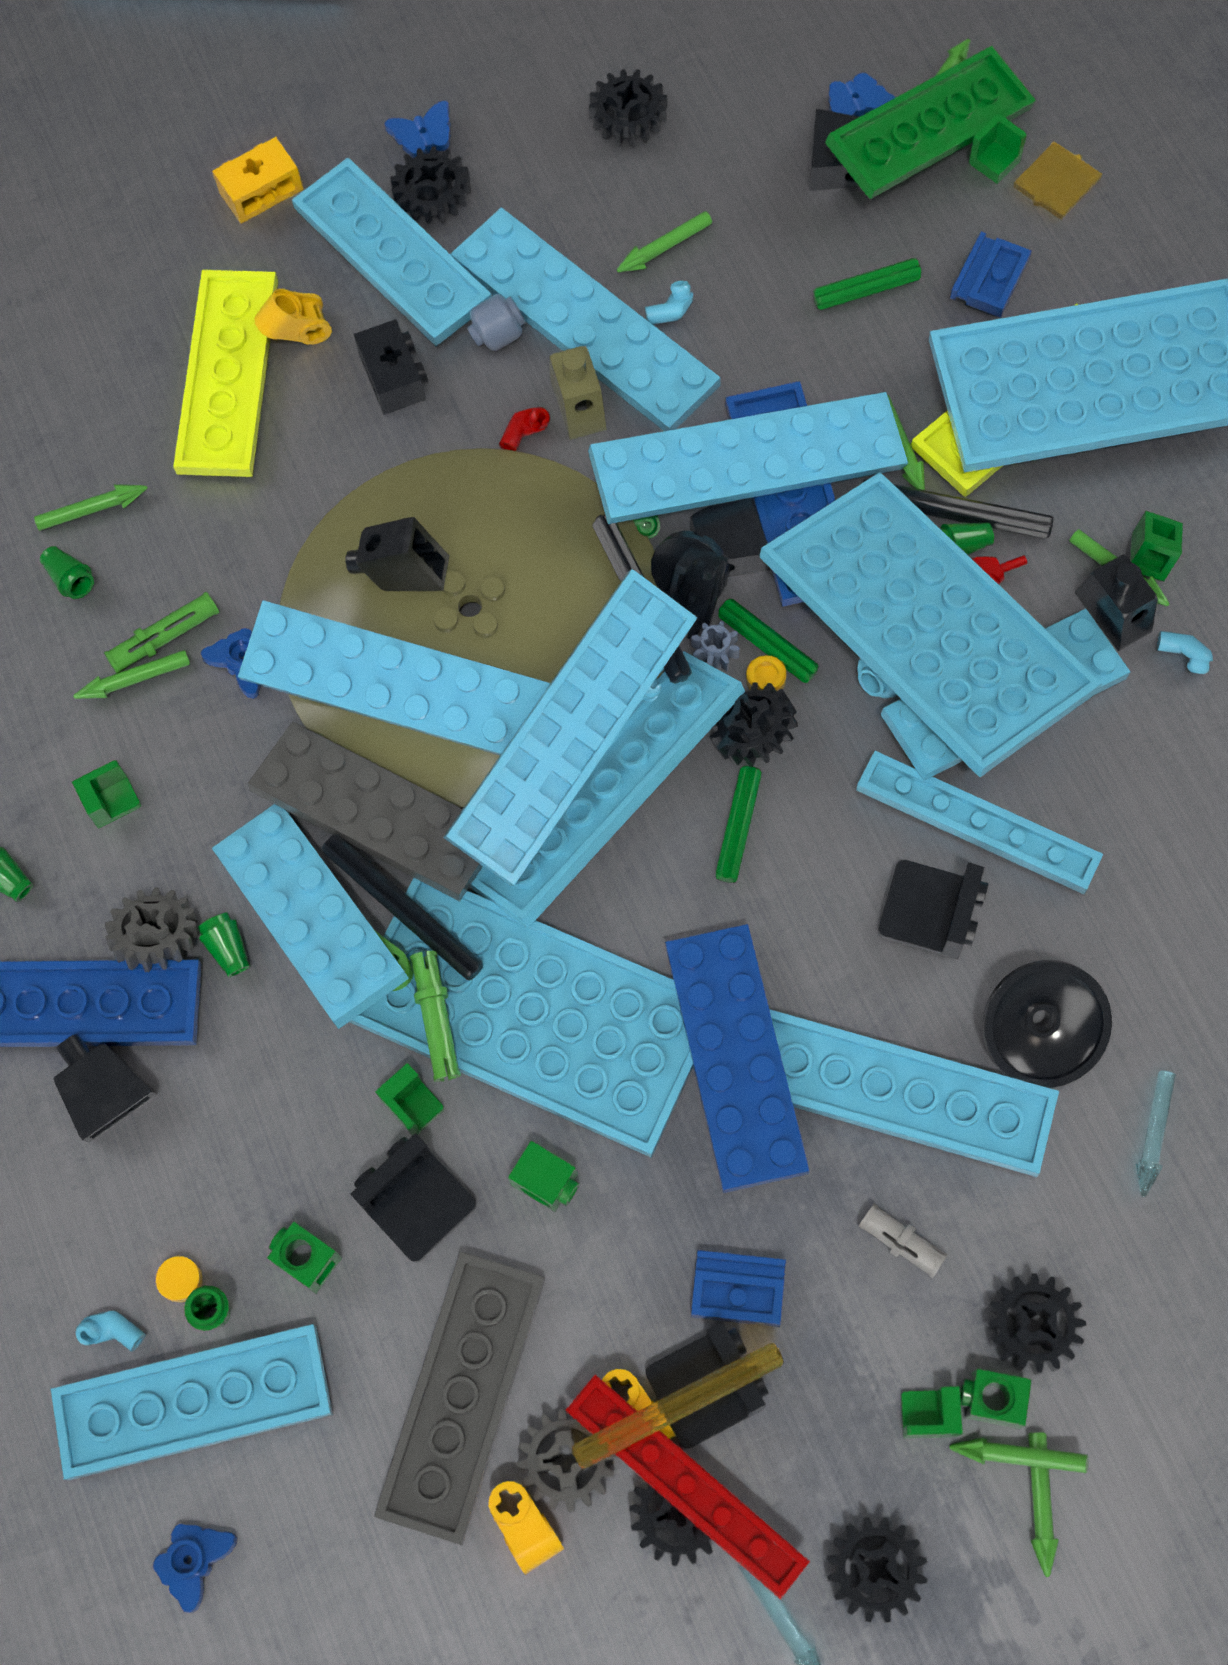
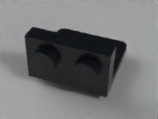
[878,860,989,960]
[350,1133,476,1263]
[646,1321,769,1449]

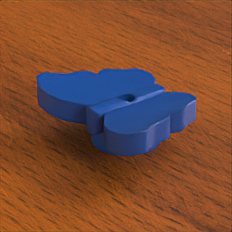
[828,73,895,117]
[385,101,451,158]
[201,628,261,699]
[153,1524,237,1613]

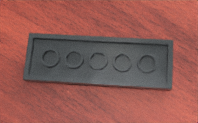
[248,721,483,902]
[374,1252,545,1545]

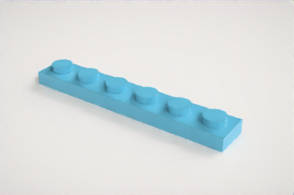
[856,751,1103,895]

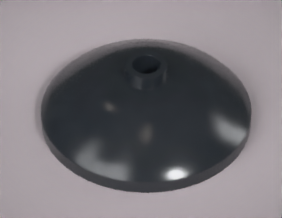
[982,960,1112,1088]

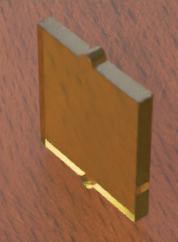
[1013,141,1103,220]

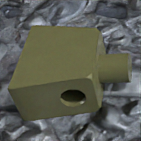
[549,346,607,440]

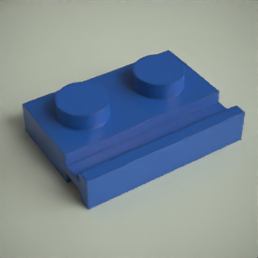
[950,231,1032,318]
[691,1250,786,1327]

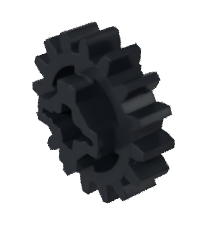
[589,69,667,145]
[390,146,471,224]
[710,682,798,767]
[985,1273,1086,1375]
[629,1467,718,1566]
[826,1517,928,1623]

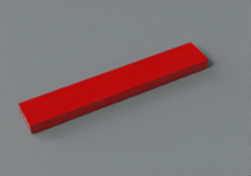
[565,1374,810,1600]

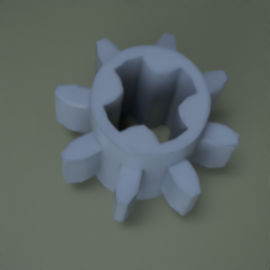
[691,621,740,671]

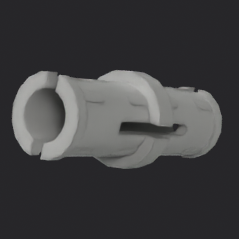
[858,1203,948,1278]

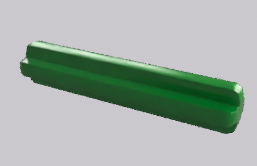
[813,258,922,310]
[718,598,819,683]
[716,766,762,883]

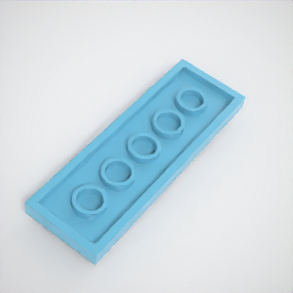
[292,158,492,346]
[881,609,1130,781]
[212,804,409,1029]
[51,1324,333,1480]

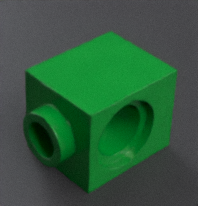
[508,1141,580,1212]
[267,1221,342,1294]
[960,1369,1032,1429]

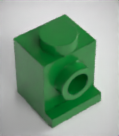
[1130,511,1183,582]

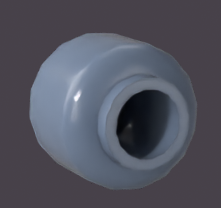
[467,294,526,351]

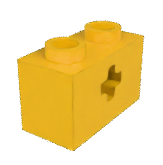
[212,137,304,224]

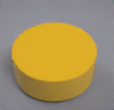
[746,655,787,691]
[156,1256,203,1303]

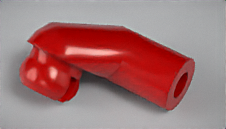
[498,407,550,451]

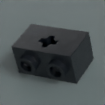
[353,319,429,415]

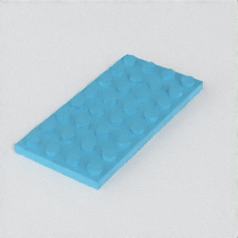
[928,279,1228,473]
[760,472,1102,777]
[349,878,693,1158]

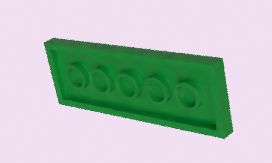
[825,46,1036,199]

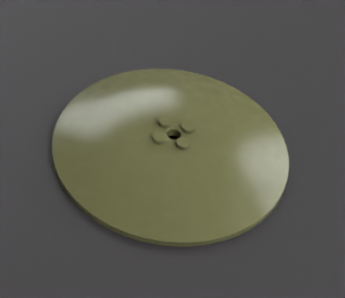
[280,448,665,809]

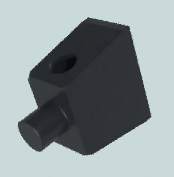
[810,109,860,191]
[690,498,770,577]
[345,517,449,591]
[1075,554,1158,652]
[53,1034,157,1143]

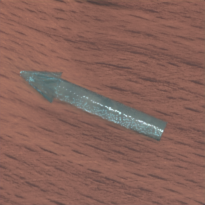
[1136,1071,1176,1197]
[738,1565,821,1665]

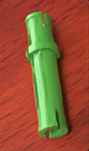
[104,592,219,673]
[410,951,461,1082]

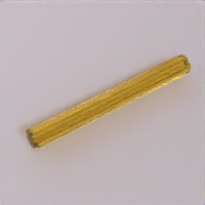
[572,1343,784,1469]

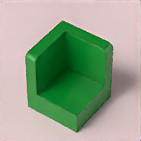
[969,113,1026,184]
[72,760,141,829]
[375,1063,444,1136]
[901,1386,963,1439]

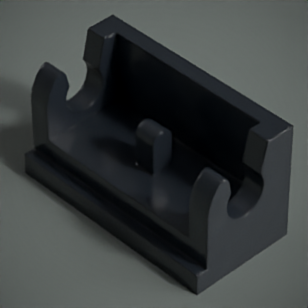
[668,544,729,639]

